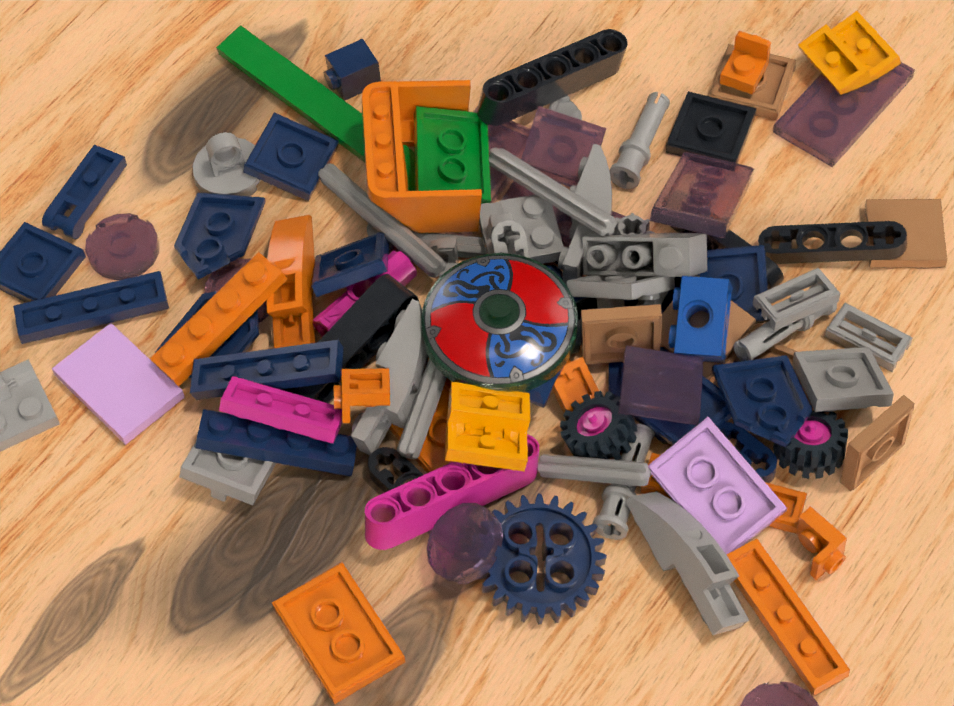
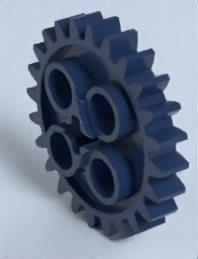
[473,493,607,625]

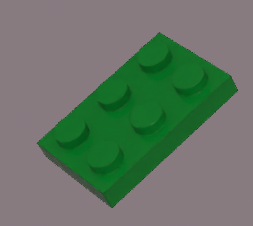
[414,106,491,204]

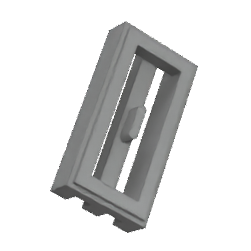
[753,268,840,331]
[825,303,913,372]

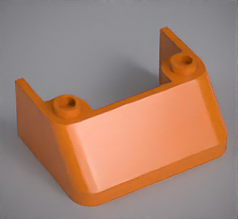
[362,80,482,233]

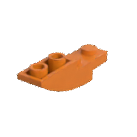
[267,214,315,348]

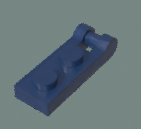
[42,144,127,239]

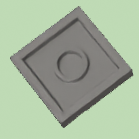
[479,194,564,264]
[567,275,675,309]
[792,347,894,412]
[0,359,60,452]
[179,442,276,505]

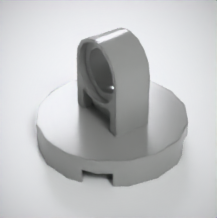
[193,132,261,196]

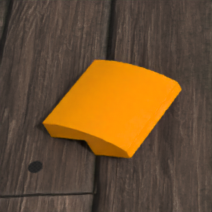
[798,11,901,95]
[445,382,530,472]

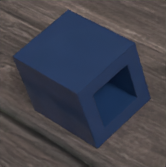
[324,39,381,101]

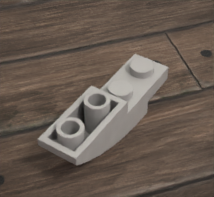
[558,144,612,286]
[351,299,429,455]
[625,491,749,635]

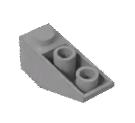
[582,233,707,277]

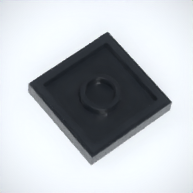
[666,91,756,171]

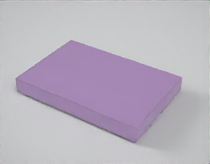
[52,323,185,445]
[648,417,787,555]

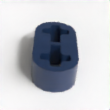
[718,422,777,483]

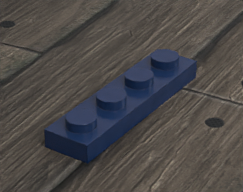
[13,271,169,344]
[190,340,344,400]
[195,409,357,477]

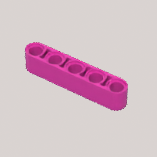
[365,434,539,550]

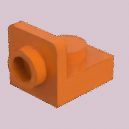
[720,31,771,95]
[552,355,599,413]
[334,368,390,423]
[797,506,847,580]

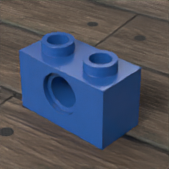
[669,276,733,363]

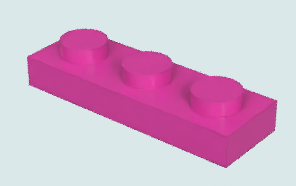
[219,376,342,444]

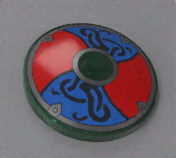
[421,253,578,392]

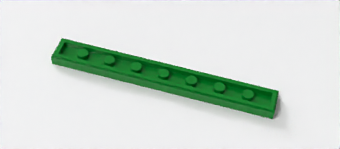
[216,25,415,191]

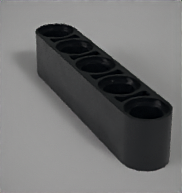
[477,29,628,126]
[280,274,419,403]

